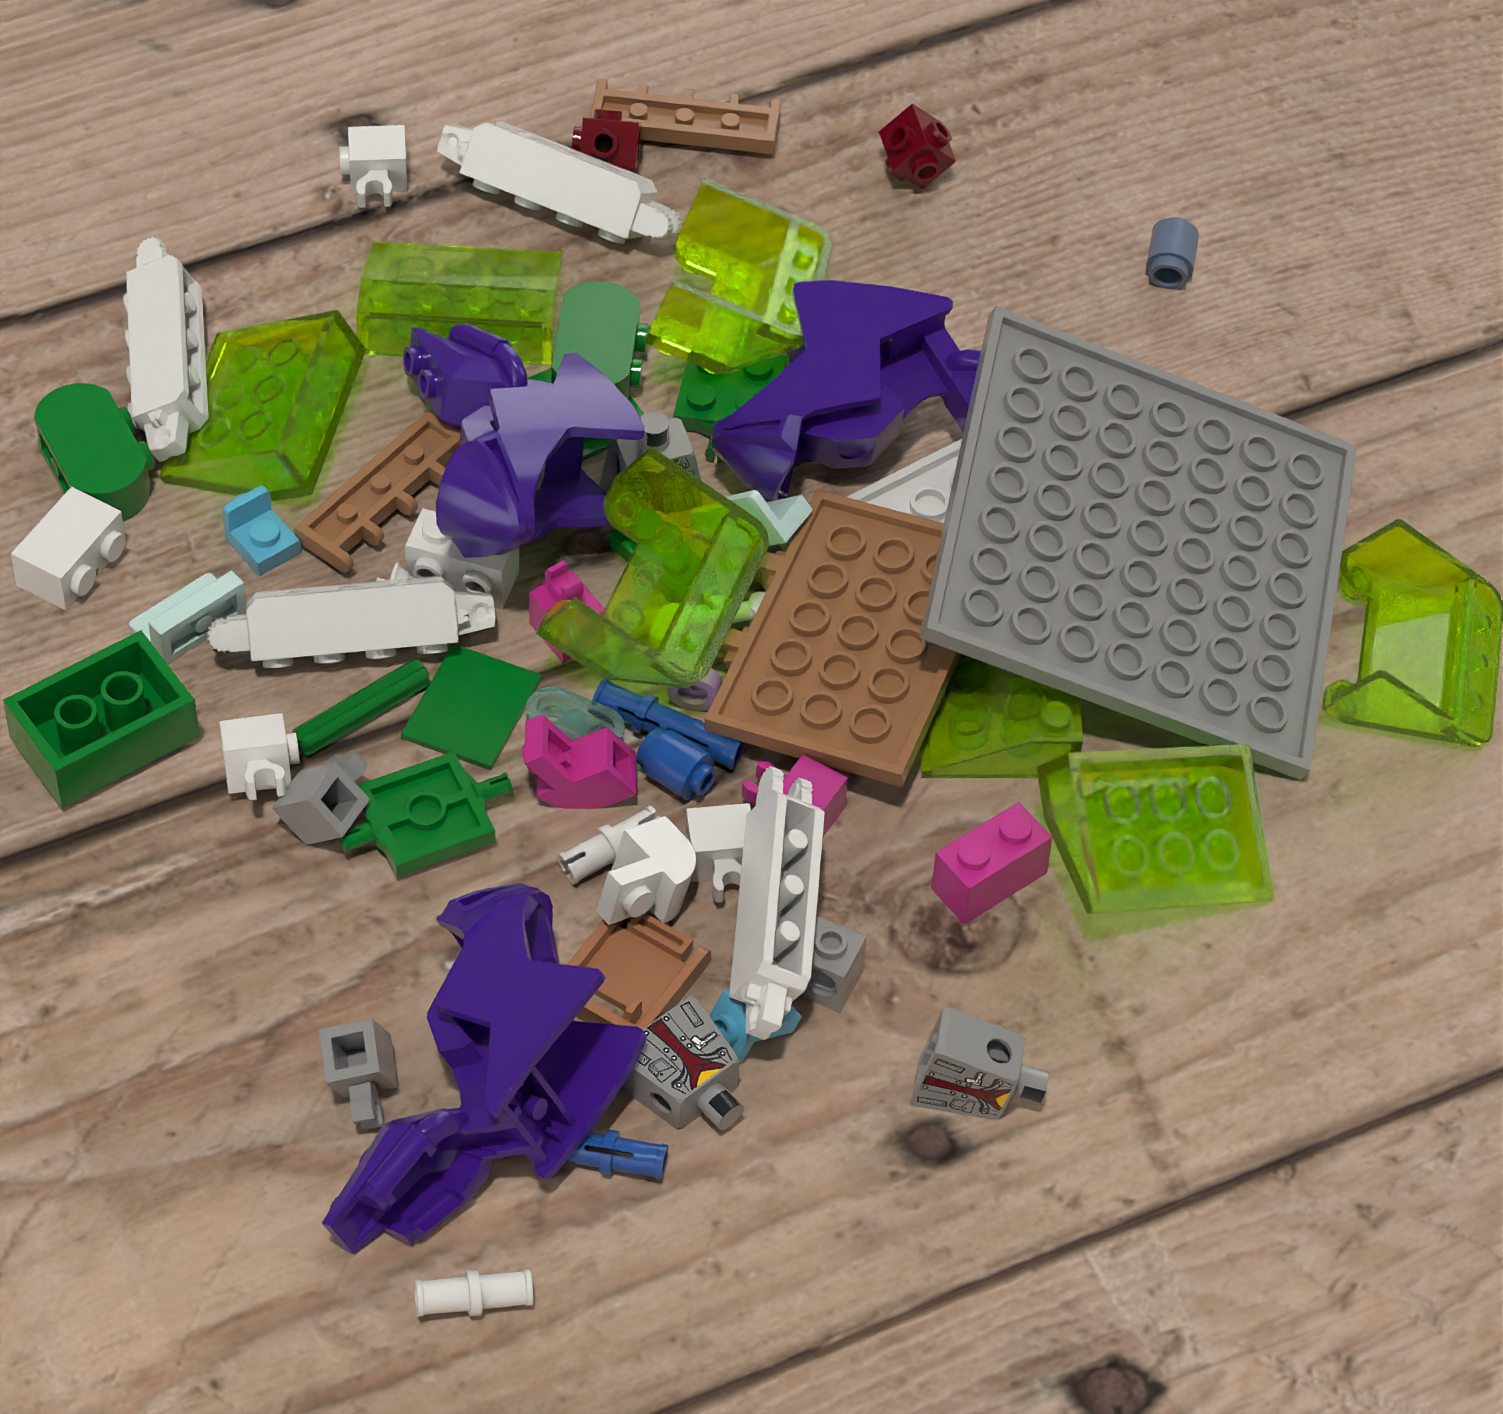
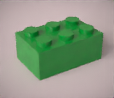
[3,630,199,808]

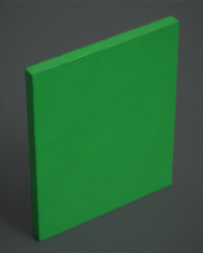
[401,644,542,771]

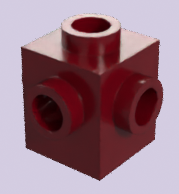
[878,104,956,189]
[572,109,642,169]

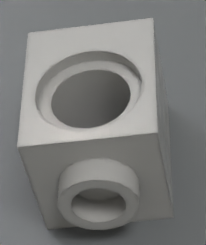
[800,916,867,1013]

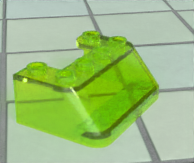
[644,178,833,374]
[535,447,769,688]

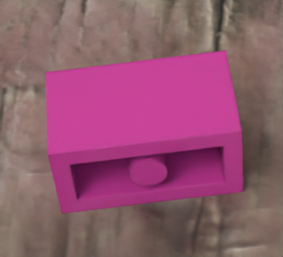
[931,802,1053,924]

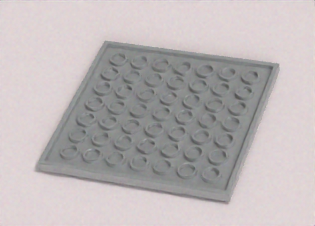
[919,306,1357,780]

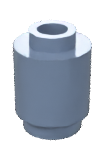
[1146,217,1199,289]

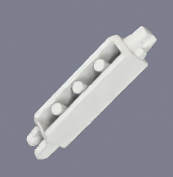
[437,121,683,244]
[123,236,209,462]
[207,576,495,668]
[729,766,825,1040]

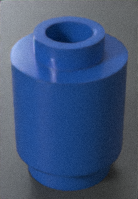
[636,728,717,800]

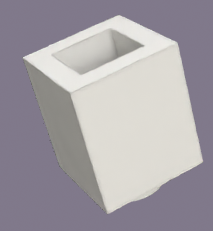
[339,125,408,208]
[219,713,300,800]
[685,803,751,903]

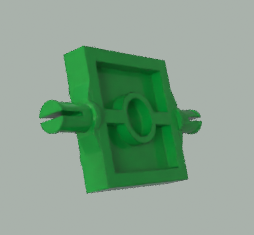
[673,326,787,463]
[338,751,513,877]

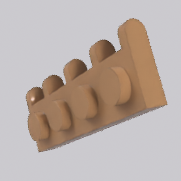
[590,79,781,154]
[294,411,460,572]

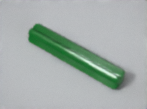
[292,659,430,755]

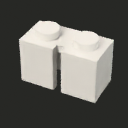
[11,487,126,610]

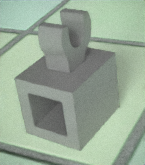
[272,750,370,845]
[319,1018,398,1130]

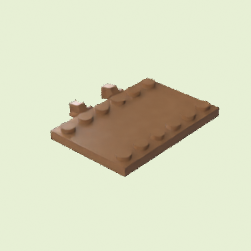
[703,489,962,787]

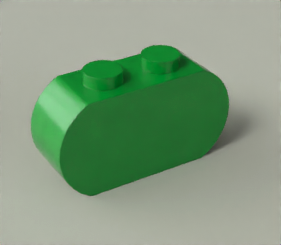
[551,281,648,400]
[34,383,154,522]

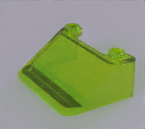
[1322,519,1503,747]

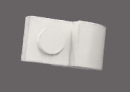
[596,816,696,925]

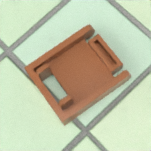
[567,913,711,1029]

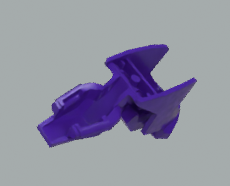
[711,280,981,502]
[403,324,645,558]
[322,883,647,1254]

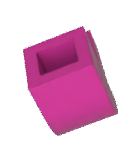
[522,714,636,809]

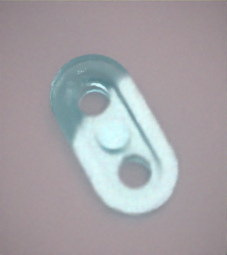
[526,686,625,741]

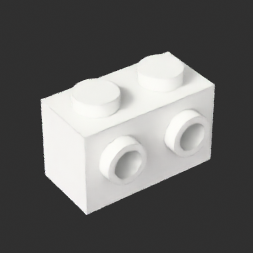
[405,508,519,609]

